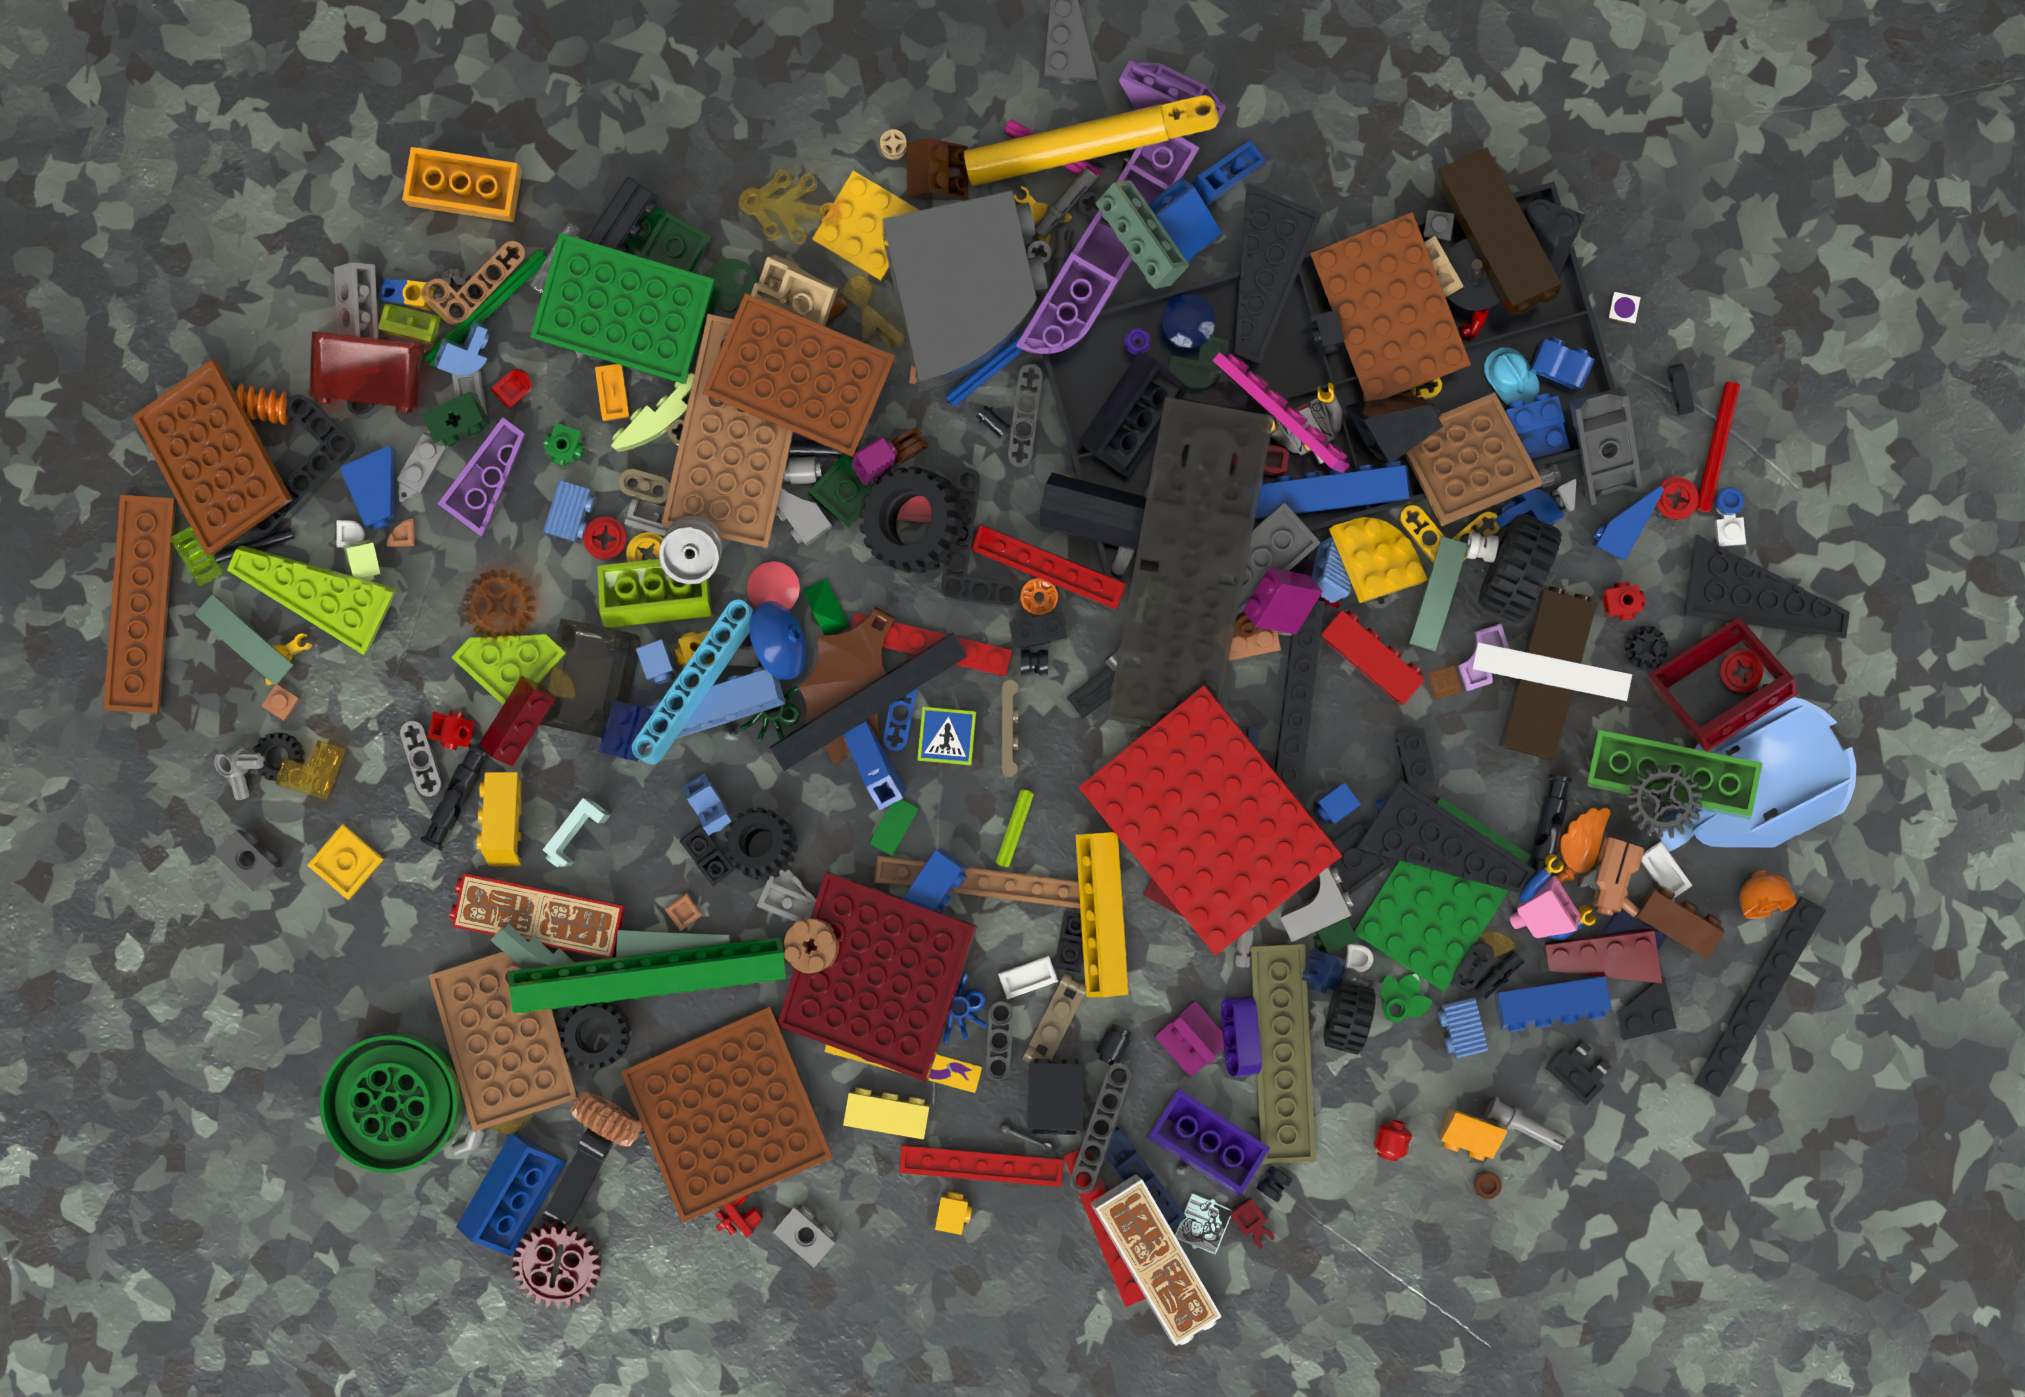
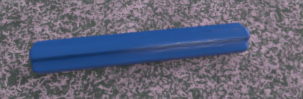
[946,330,1025,406]

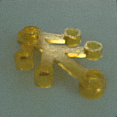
[739,170,842,244]

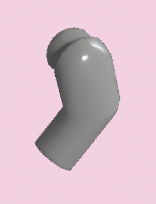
[452,1123,485,1157]

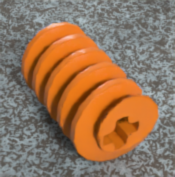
[235,383,291,426]

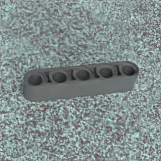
[1071,1063,1132,1194]

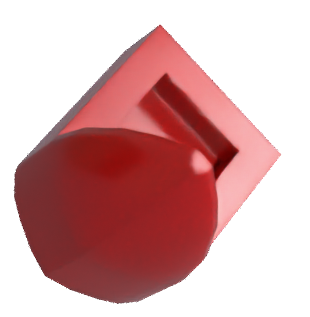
[491,368,532,410]

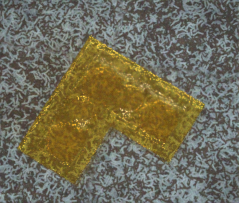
[275,740,346,800]

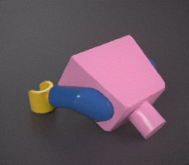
[1510,854,1596,940]

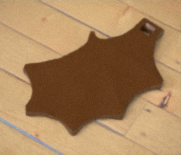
[799,607,895,765]

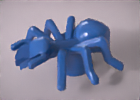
[943,973,988,1043]

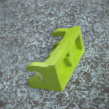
[378,303,442,346]

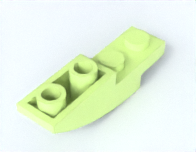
[611,373,694,452]

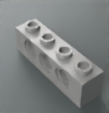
[334,262,380,376]

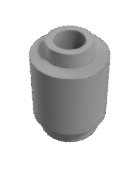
[784,456,823,485]

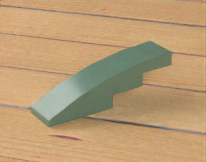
[1409,536,1468,652]
[195,594,294,686]
[490,923,574,969]
[616,930,730,957]

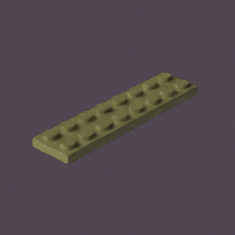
[1250,944,1316,1164]

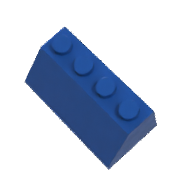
[456,1133,566,1256]

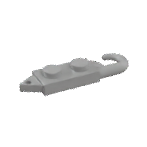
[397,405,459,502]

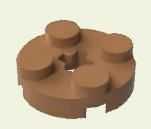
[784,918,839,973]

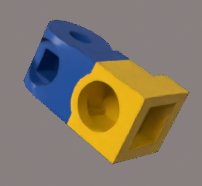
[380,279,435,311]

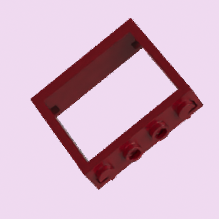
[1648,617,1799,753]

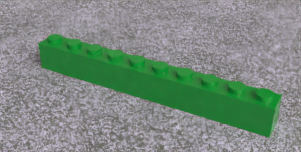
[508,937,786,1013]

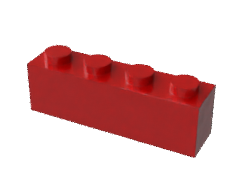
[1320,610,1425,706]

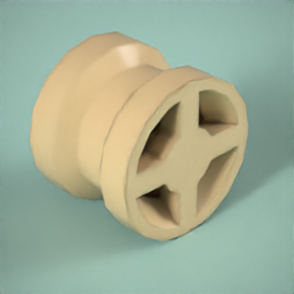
[880,129,907,160]

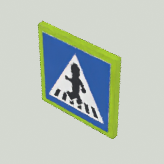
[917,707,976,765]

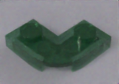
[1168,335,1230,389]

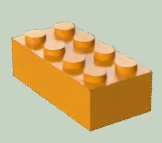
[402,147,522,222]

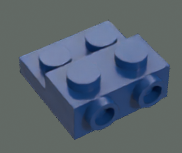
[1505,392,1570,460]

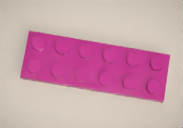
[1213,352,1350,473]

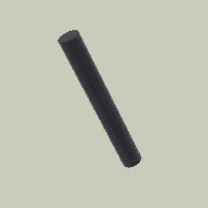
[214,528,295,564]

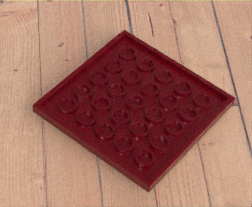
[777,872,977,1082]

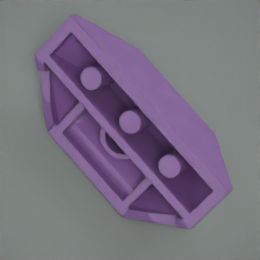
[1119,61,1226,128]

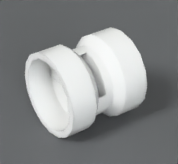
[1465,531,1499,563]

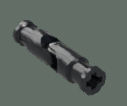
[420,743,490,851]
[1531,774,1572,877]

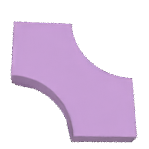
[1458,624,1510,692]

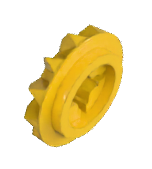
[626,532,663,562]

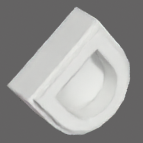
[336,520,365,548]
[1344,944,1373,972]

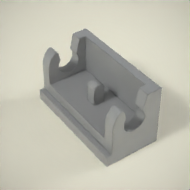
[624,498,669,537]

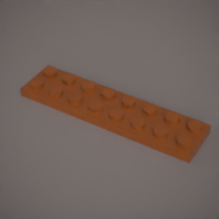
[103,495,177,714]

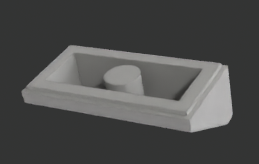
[1549,479,1576,515]

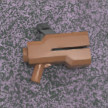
[1577,837,1644,917]

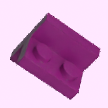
[1154,1000,1224,1077]

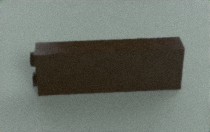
[1436,147,1562,316]
[1499,586,1597,760]

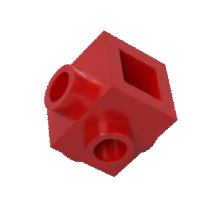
[1601,581,1645,621]
[427,710,475,750]

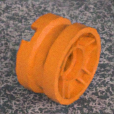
[1021,578,1058,617]

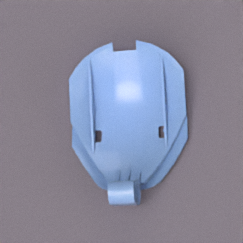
[1655,697,1856,852]

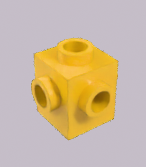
[674,631,715,668]

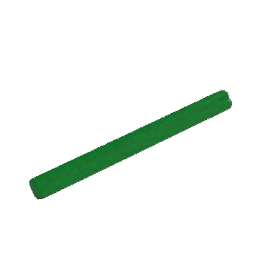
[424,249,548,367]

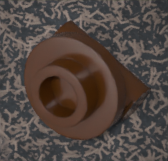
[1231,613,1260,638]

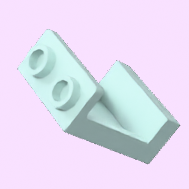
[543,798,611,867]

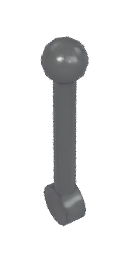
[1000,1123,1053,1153]

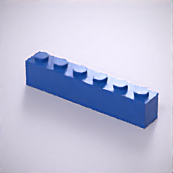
[1243,461,1411,520]

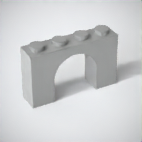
[1280,865,1354,942]

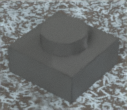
[1422,210,1454,242]

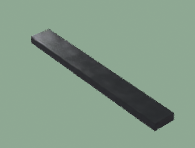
[769,632,968,771]

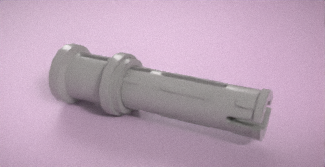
[1484,1096,1566,1151]

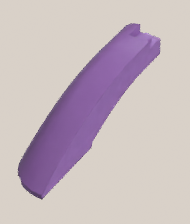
[1016,137,1199,354]

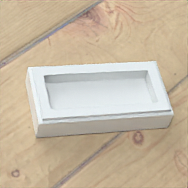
[1641,841,1692,898]
[998,956,1058,999]

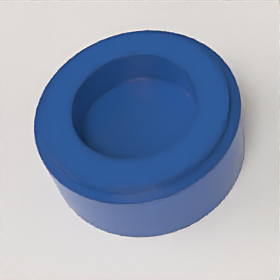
[1715,487,1744,515]

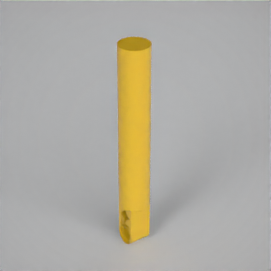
[964,95,1219,186]

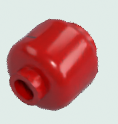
[1373,1119,1412,1161]

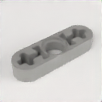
[400,721,443,797]

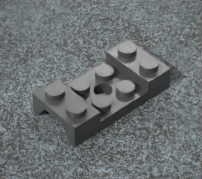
[1569,387,1643,505]

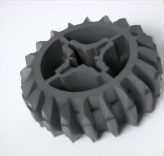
[1627,765,1703,839]

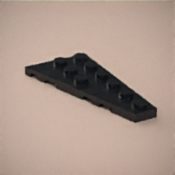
[1684,535,1850,639]

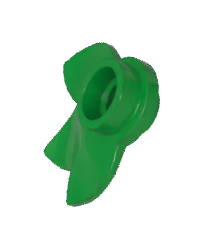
[1380,974,1433,1022]

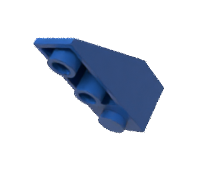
[843,720,907,810]

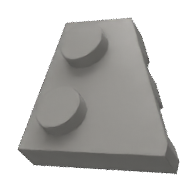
[757,869,816,923]

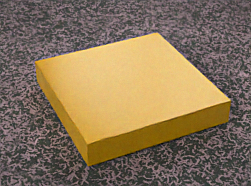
[307,824,385,900]

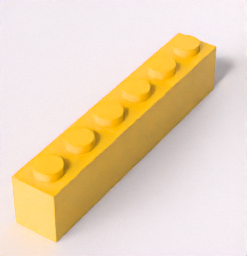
[1075,832,1129,997]

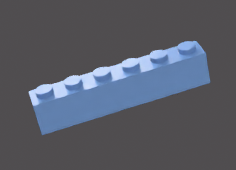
[619,667,785,750]

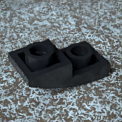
[679,824,734,886]
[1054,911,1083,973]

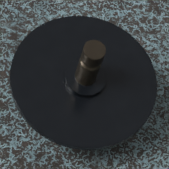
[1446,239,1502,311]

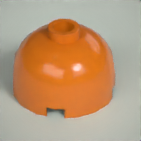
[1739,870,1796,919]

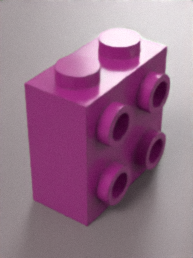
[1243,567,1323,634]

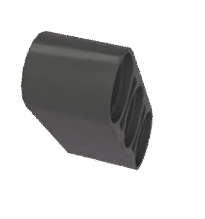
[986,1000,1013,1080]

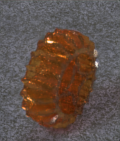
[463,569,536,642]

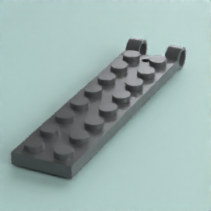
[1104,501,1321,701]

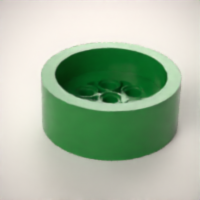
[320,1032,466,1173]

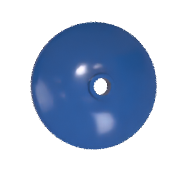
[750,601,808,680]

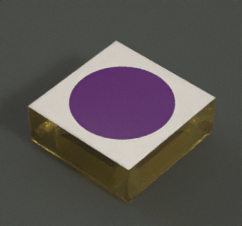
[1607,292,1641,325]

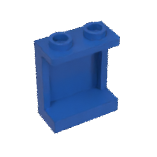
[1148,177,1222,262]

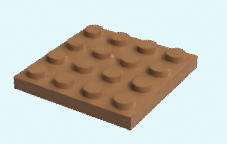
[1405,393,1542,526]

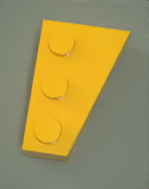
[477,772,521,867]

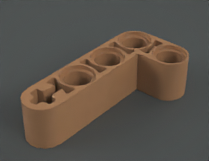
[421,241,525,325]

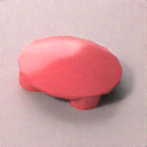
[746,561,800,610]

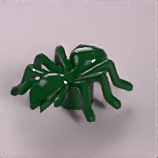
[740,686,800,741]

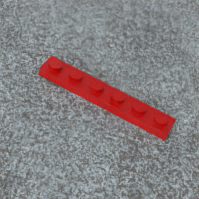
[971,525,1128,609]
[851,613,1012,677]
[899,1145,1064,1187]
[1063,1148,1146,1307]

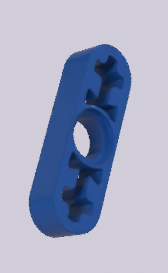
[883,688,918,752]

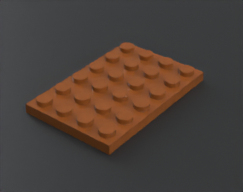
[1310,212,1471,401]
[703,293,896,457]
[132,359,292,555]

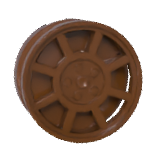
[890,427,929,465]

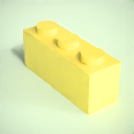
[843,1087,930,1139]

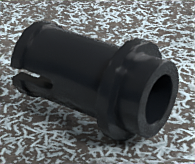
[976,405,1011,439]

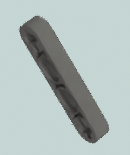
[1008,364,1043,469]

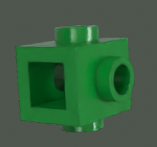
[543,423,585,467]

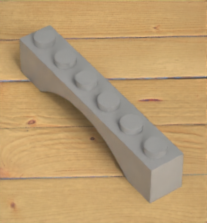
[776,488,833,546]

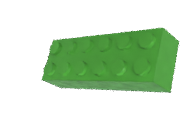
[1588,730,1763,820]

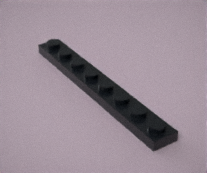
[1694,896,1826,1098]

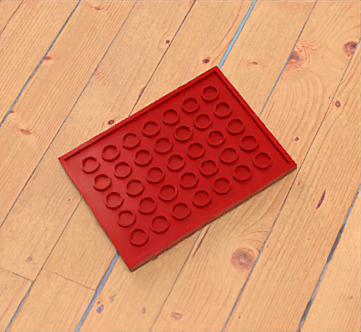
[1078,685,1343,956]

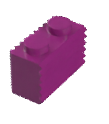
[851,437,897,486]

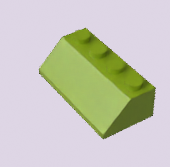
[597,559,712,628]

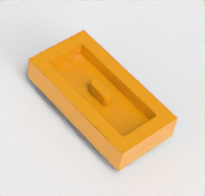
[595,364,630,421]

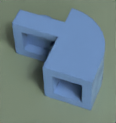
[433,321,489,375]
[682,773,732,836]

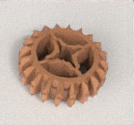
[570,1091,643,1147]

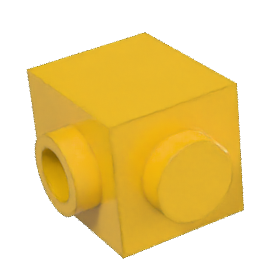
[935,1191,972,1235]

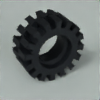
[253,732,305,781]

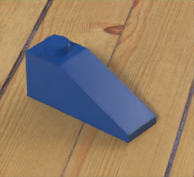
[1191,140,1267,207]
[1593,486,1664,561]

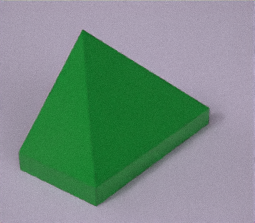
[802,578,850,635]

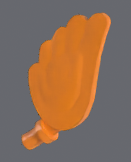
[1554,807,1611,884]

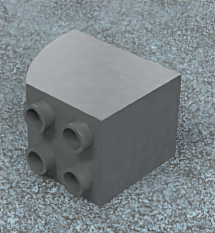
[882,191,1048,392]

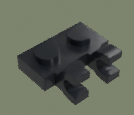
[1545,1039,1612,1106]

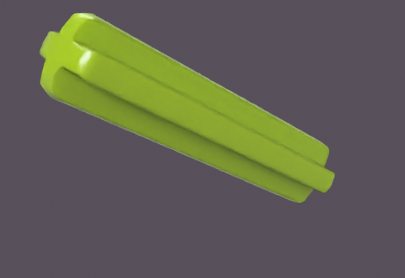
[996,789,1034,867]

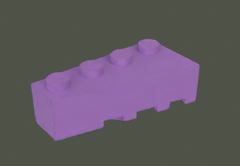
[438,417,526,537]

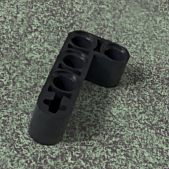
[542,1128,614,1229]

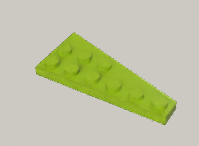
[227,545,398,655]

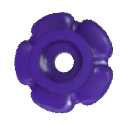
[1124,328,1151,355]

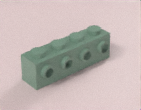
[1095,180,1190,289]

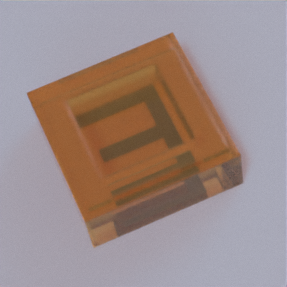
[1427,666,1462,700]

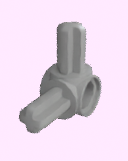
[214,745,266,800]

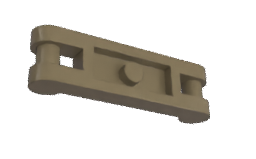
[1002,679,1019,777]
[1022,972,1086,1062]

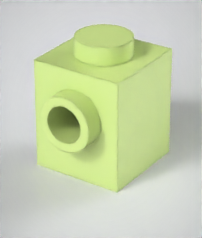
[343,539,380,581]

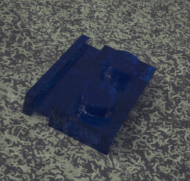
[598,700,653,763]

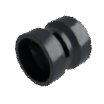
[1021,650,1048,676]
[1256,1165,1293,1203]

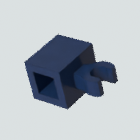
[1302,949,1346,993]

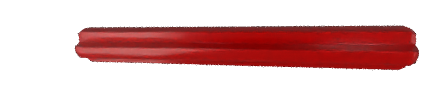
[1696,382,1740,512]

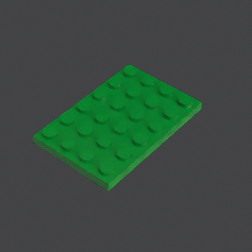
[530,233,716,384]
[1353,797,1531,992]

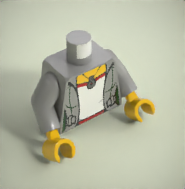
[1257,383,1343,464]

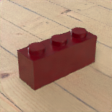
[480,676,555,767]

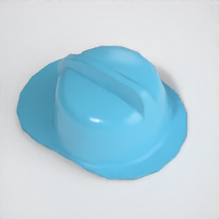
[1484,348,1539,406]

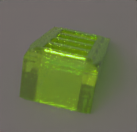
[170,526,224,587]

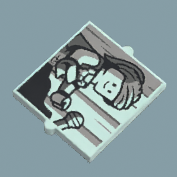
[1175,1193,1232,1255]

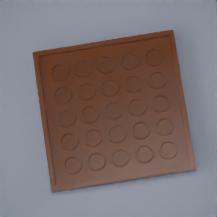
[621,1007,834,1223]

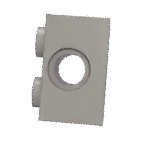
[773,1205,837,1268]

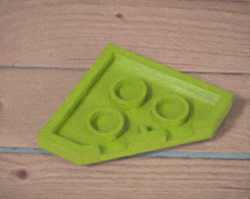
[451,634,567,705]

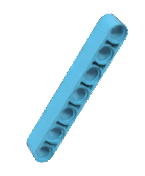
[632,600,754,764]

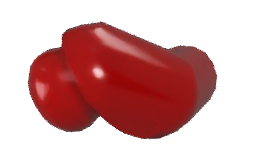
[1460,309,1489,339]

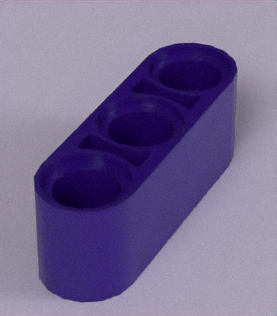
[1221,996,1262,1077]

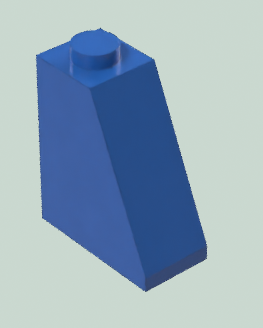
[339,446,396,531]

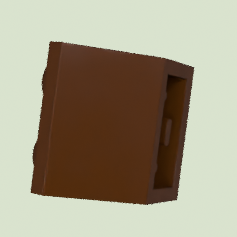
[907,138,968,200]

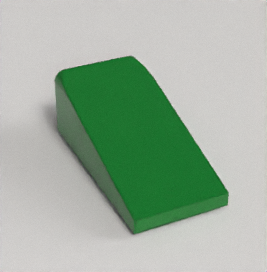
[869,799,919,856]

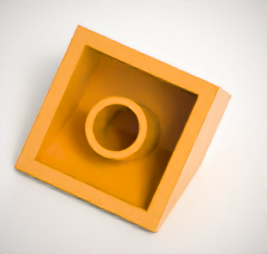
[1438,1108,1507,1161]

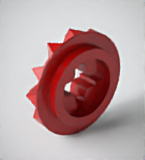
[1656,477,1699,520]
[583,517,627,560]
[1720,650,1763,693]

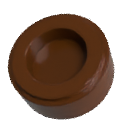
[1473,1171,1502,1199]

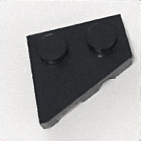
[1616,977,1677,1040]

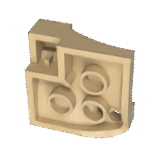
[751,255,838,326]

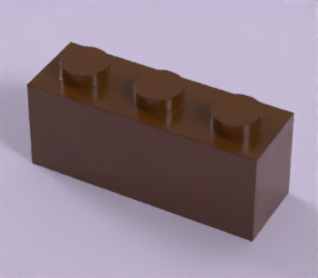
[1636,885,1725,959]

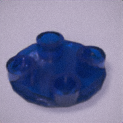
[1162,294,1216,348]

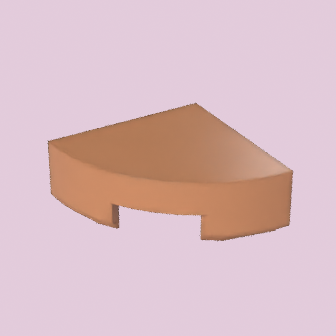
[387,519,416,547]

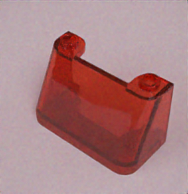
[309,331,426,413]

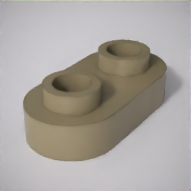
[618,469,670,504]

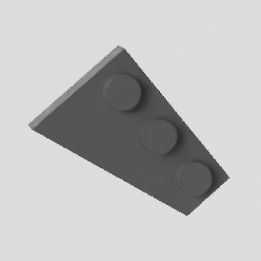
[1044,0,1097,81]

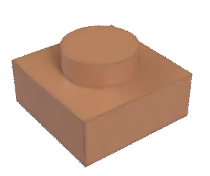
[262,684,301,721]

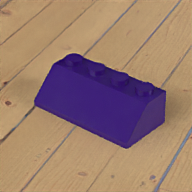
[1146,1089,1270,1196]

